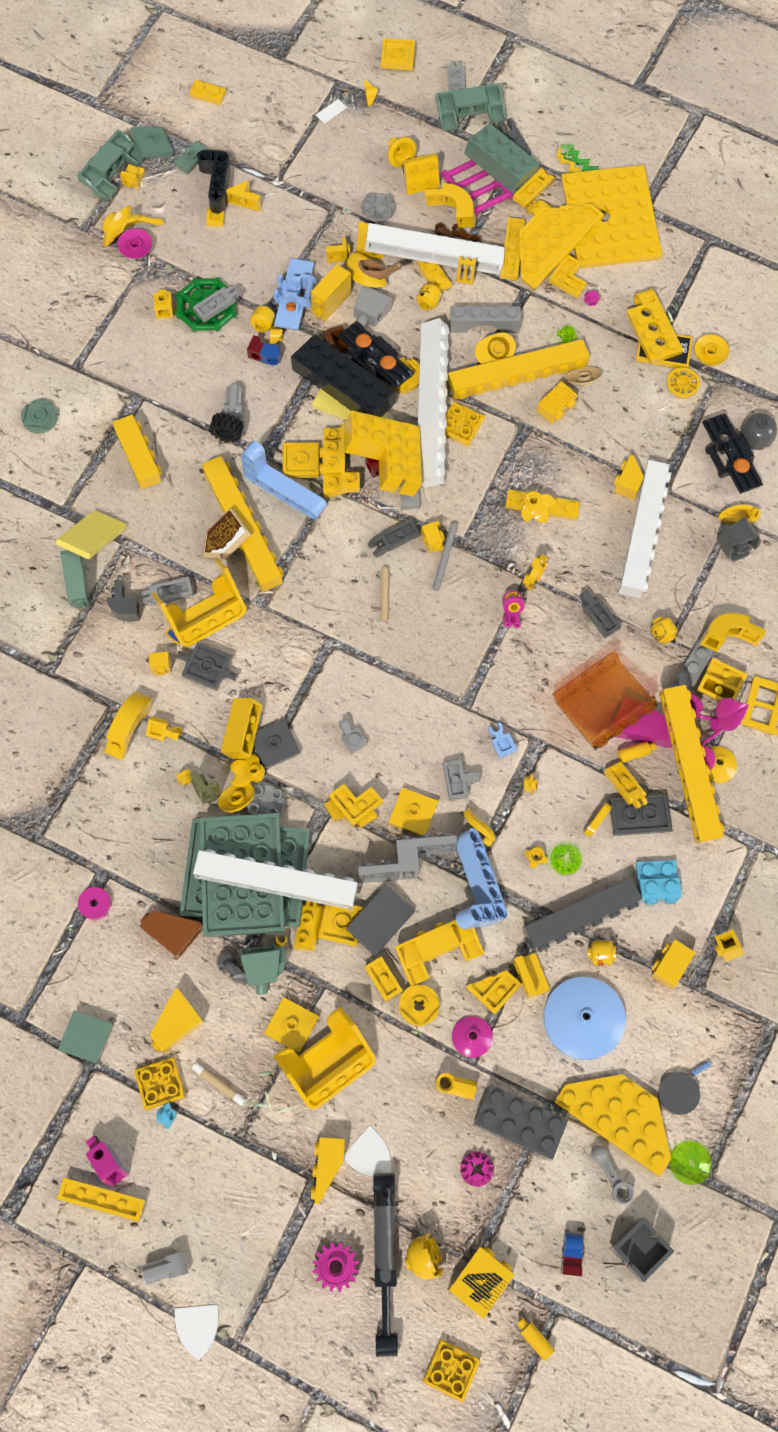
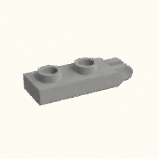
[448,61,465,91]
[193,286,240,323]
[141,577,194,605]

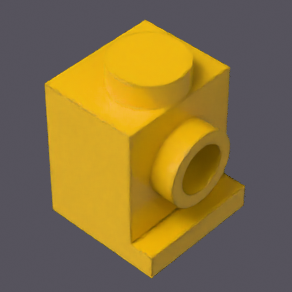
[153,289,174,319]
[421,521,445,553]

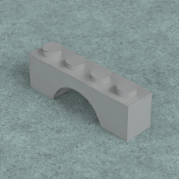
[449,306,521,333]

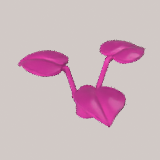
[690,693,749,771]

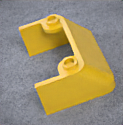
[152,558,246,647]

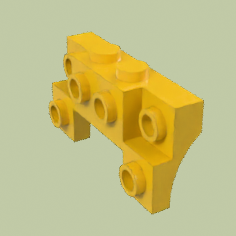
[320,424,360,497]
[394,920,484,986]

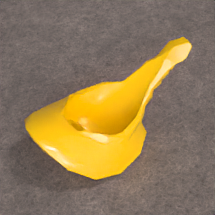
[102,205,164,247]

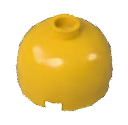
[405,1233,444,1280]

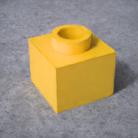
[149,652,171,675]

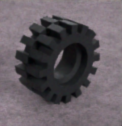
[209,412,244,443]

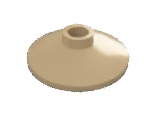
[566,367,602,387]

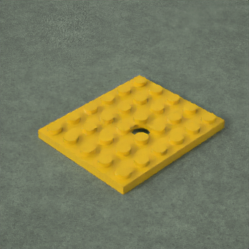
[561,165,662,268]

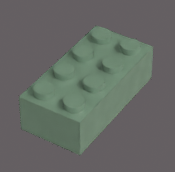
[464,123,540,194]

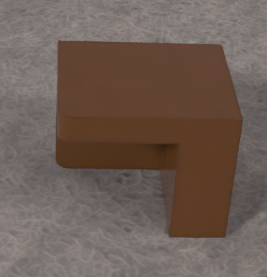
[323,326,348,352]

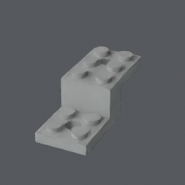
[358,833,457,883]

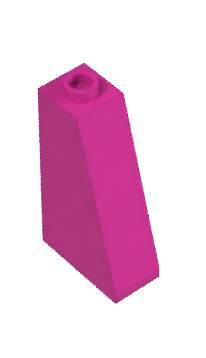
[607,697,672,748]

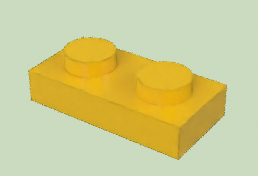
[189,79,226,105]
[364,956,403,1003]

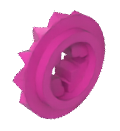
[460,1152,494,1187]

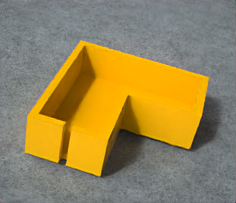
[344,410,422,497]

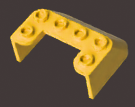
[272,1006,376,1109]

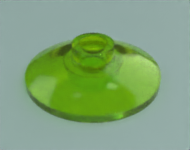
[670,1141,712,1185]

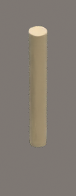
[381,567,389,622]

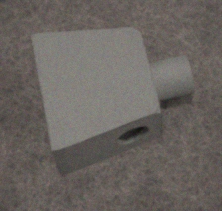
[353,285,392,328]

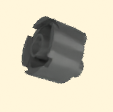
[717,518,761,561]

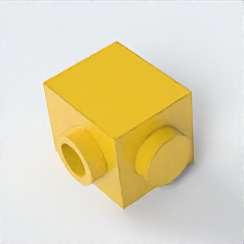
[714,929,744,962]

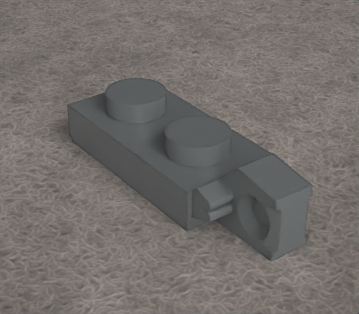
[579,590,621,639]

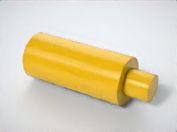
[617,741,657,763]
[517,1318,555,1361]

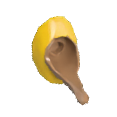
[347,252,402,288]

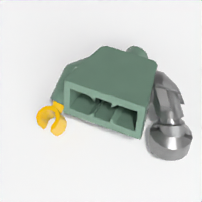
[216,935,287,995]

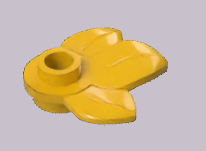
[521,490,556,523]
[230,754,265,787]

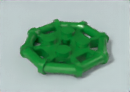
[175,277,237,332]

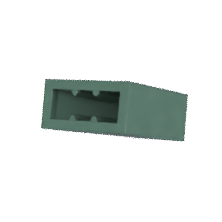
[60,550,90,608]

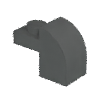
[107,580,140,622]

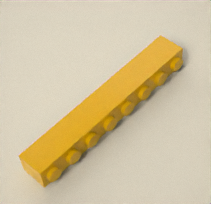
[448,339,590,400]
[202,456,284,592]
[659,685,724,843]

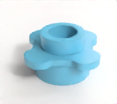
[156,1103,177,1129]

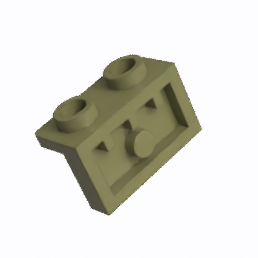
[190,770,220,805]

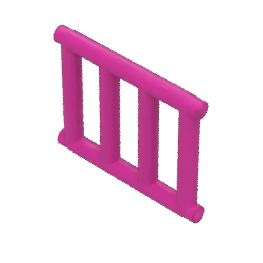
[441,160,514,217]

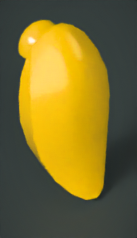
[718,505,761,525]
[463,807,495,847]

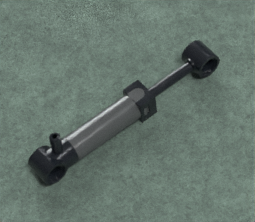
[373,1173,398,1357]

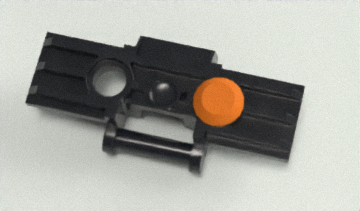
[702,413,763,494]

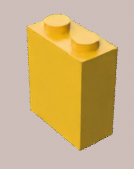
[311,264,351,321]

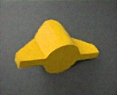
[364,80,377,106]
[270,325,283,345]

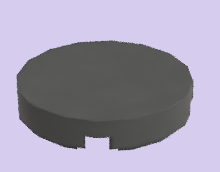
[658,1072,700,1115]

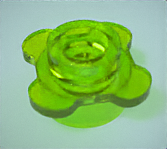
[557,326,577,344]

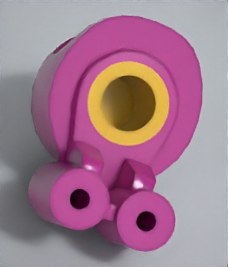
[502,590,525,628]

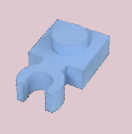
[488,722,517,759]

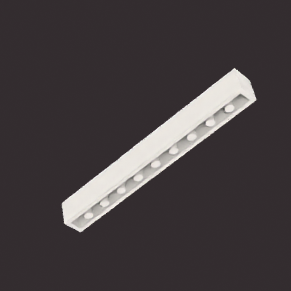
[418,318,449,488]

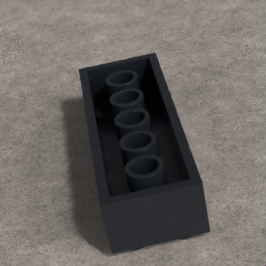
[291,335,396,417]

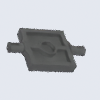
[176,642,238,691]

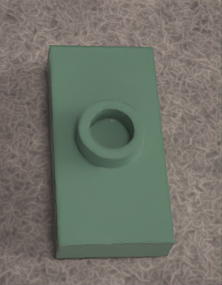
[174,141,209,175]

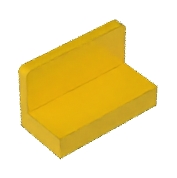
[513,953,550,999]

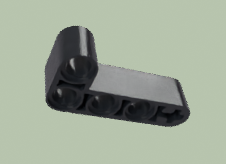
[197,150,230,214]

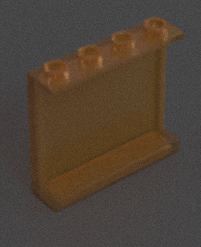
[552,651,657,750]

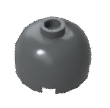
[740,413,777,450]

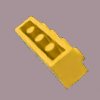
[112,415,162,490]

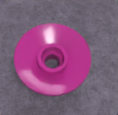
[118,229,152,259]
[452,1016,493,1058]

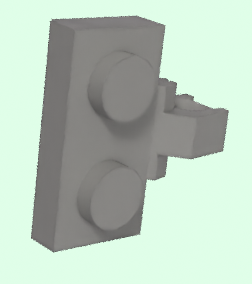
[442,759,480,802]

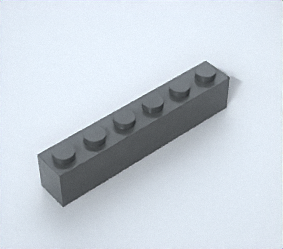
[522,877,642,952]

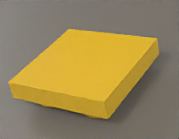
[445,401,485,447]
[134,1057,186,1111]
[423,1339,481,1403]

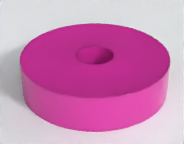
[78,887,111,920]

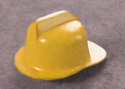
[475,332,516,364]

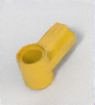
[434,1073,477,1100]

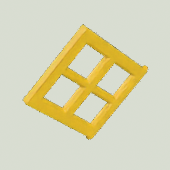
[740,676,778,736]

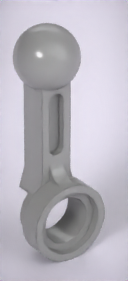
[591,1146,634,1204]

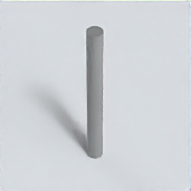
[432,523,458,591]

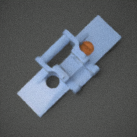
[273,259,317,330]

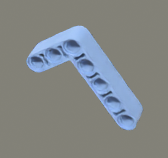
[241,441,327,520]
[456,828,508,929]

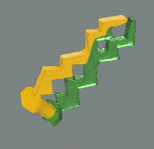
[556,144,599,173]

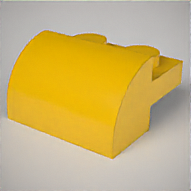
[696,658,748,701]

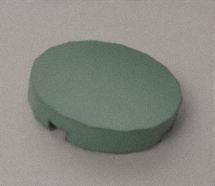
[21,399,58,434]

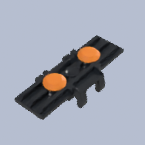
[338,321,414,389]

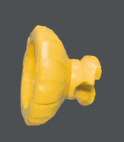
[387,136,417,168]

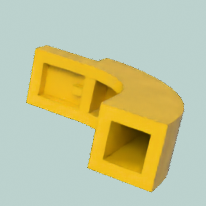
[425,183,476,228]
[700,613,766,652]
[104,691,153,760]

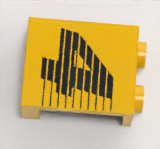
[448,1246,515,1319]

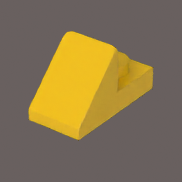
[226,181,261,212]

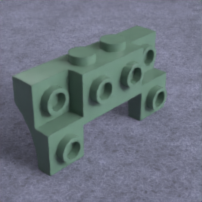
[435,83,507,131]
[77,129,146,202]

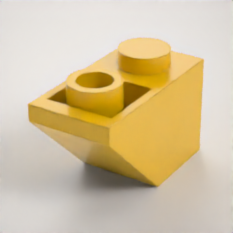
[614,454,644,500]

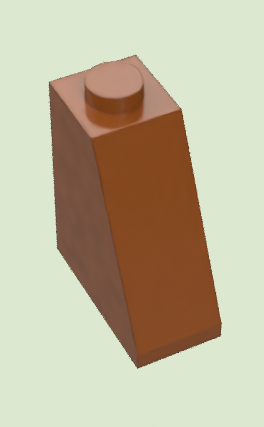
[139,910,203,959]

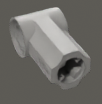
[224,384,243,420]
[142,1251,188,1284]

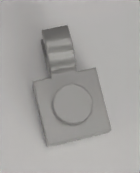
[338,719,368,755]

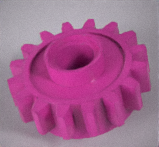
[312,1242,359,1292]

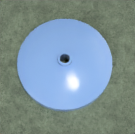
[543,977,626,1060]

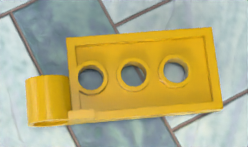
[626,288,684,365]

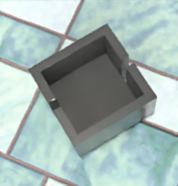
[609,1217,675,1282]

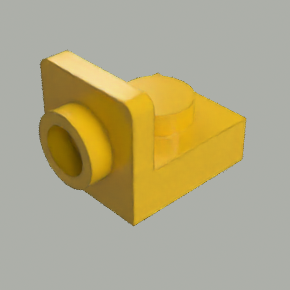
[120,164,145,189]
[326,237,350,263]

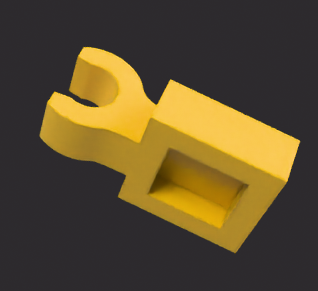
[146,716,182,741]

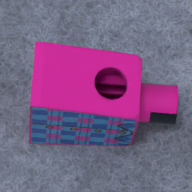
[86,1135,129,1188]

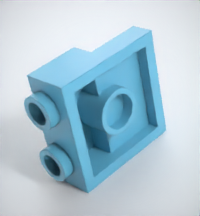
[635,860,682,905]

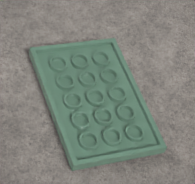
[200,813,285,938]

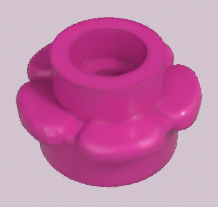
[583,291,601,306]

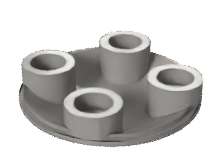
[361,193,395,221]
[246,785,285,816]

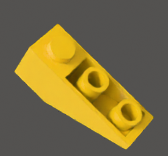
[311,1137,345,1204]

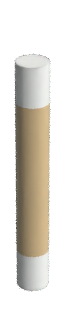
[192,1062,246,1106]

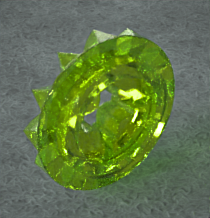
[550,844,582,875]

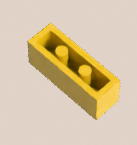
[221,698,263,759]

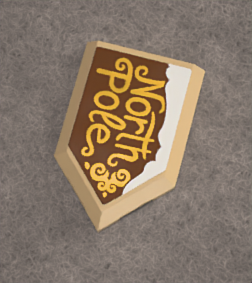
[202,507,252,559]

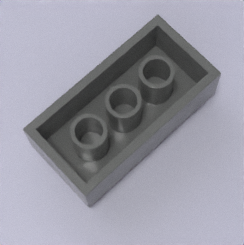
[473,1085,568,1161]

